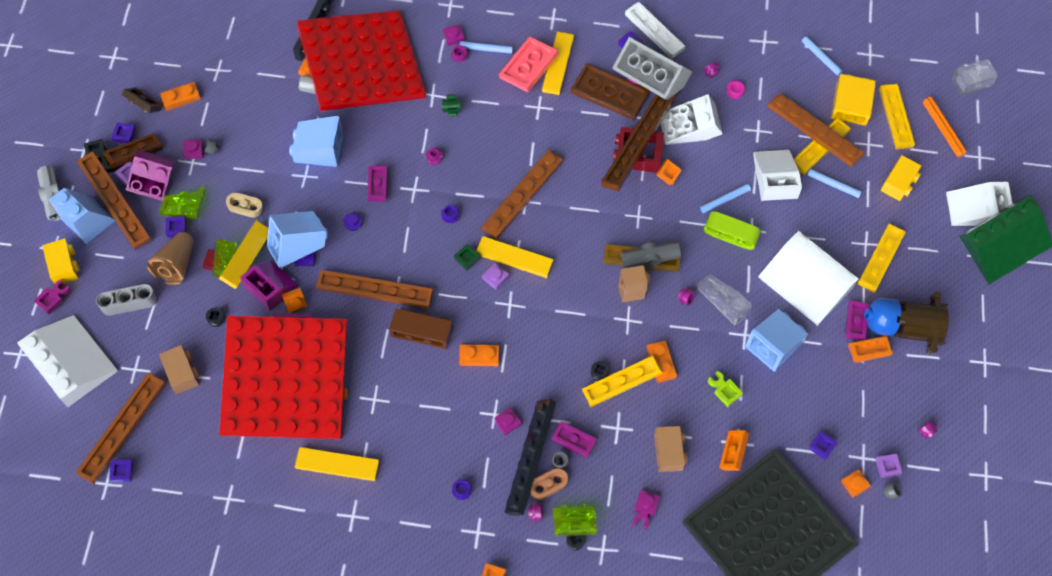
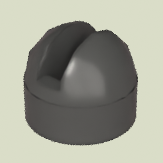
[204,138,219,154]
[552,452,569,469]
[883,481,901,499]

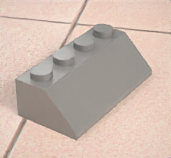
[612,37,692,100]

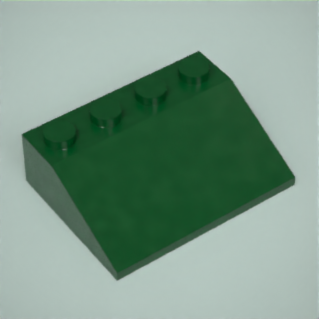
[959,195,1052,285]

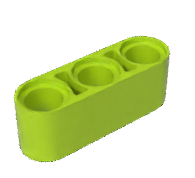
[704,212,761,250]

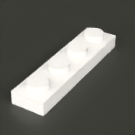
[625,2,685,59]

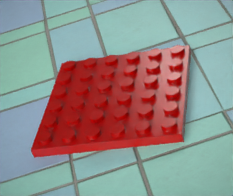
[297,10,426,111]
[219,316,347,439]

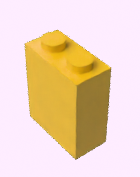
[831,74,876,126]

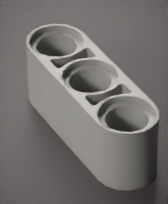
[96,284,157,316]

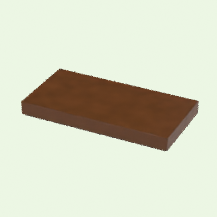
[570,63,650,120]

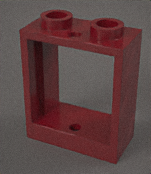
[613,127,664,173]

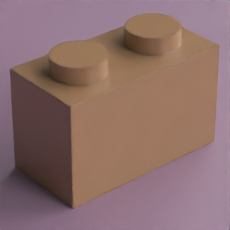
[618,265,650,303]
[159,345,200,395]
[654,426,688,473]

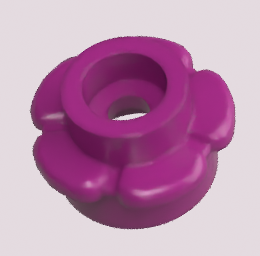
[451,45,468,62]
[703,62,720,78]
[425,148,443,165]
[678,287,695,305]
[918,420,937,439]
[529,502,542,523]

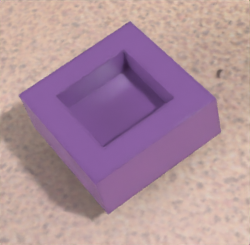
[115,161,132,186]
[482,263,509,290]
[875,454,902,478]

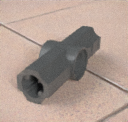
[621,241,681,268]

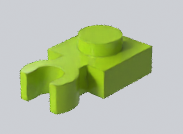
[708,371,743,407]

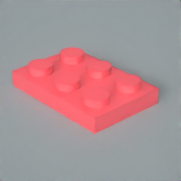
[499,37,559,92]

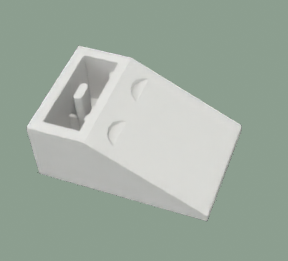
[661,94,723,145]
[753,150,802,201]
[946,182,1012,226]

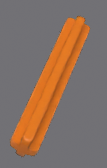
[923,97,967,157]

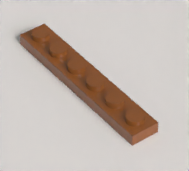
[768,93,865,168]
[482,150,563,240]
[77,152,151,250]
[316,270,433,309]
[75,373,166,485]

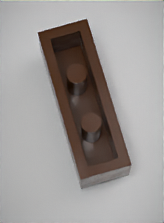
[389,308,453,350]

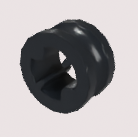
[206,307,225,327]
[591,361,609,381]
[566,530,585,551]

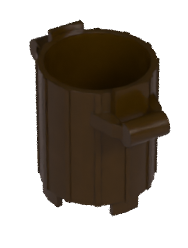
[894,292,949,355]

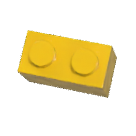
[881,155,921,201]
[42,238,80,284]

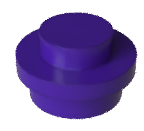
[441,205,460,223]
[343,213,362,231]
[452,479,472,500]

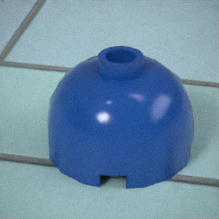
[864,297,901,336]

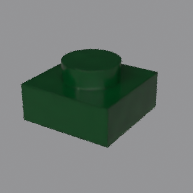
[453,244,480,271]

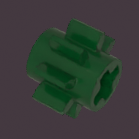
[442,94,461,117]

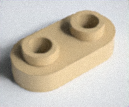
[226,193,263,217]

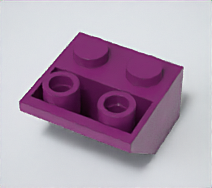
[126,150,175,201]
[240,261,298,311]

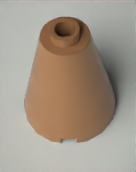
[147,232,194,285]

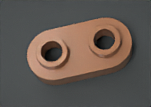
[530,468,568,500]

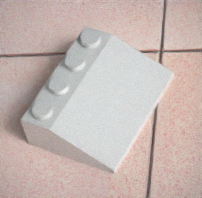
[759,231,859,326]
[17,315,118,407]

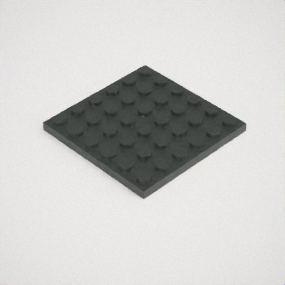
[682,449,859,576]

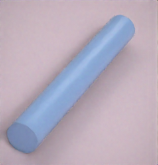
[802,36,843,76]
[460,41,513,54]
[808,169,862,198]
[700,184,751,213]

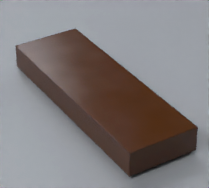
[103,133,163,169]

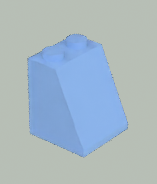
[290,116,343,167]
[49,188,116,244]
[267,211,328,267]
[745,309,808,372]

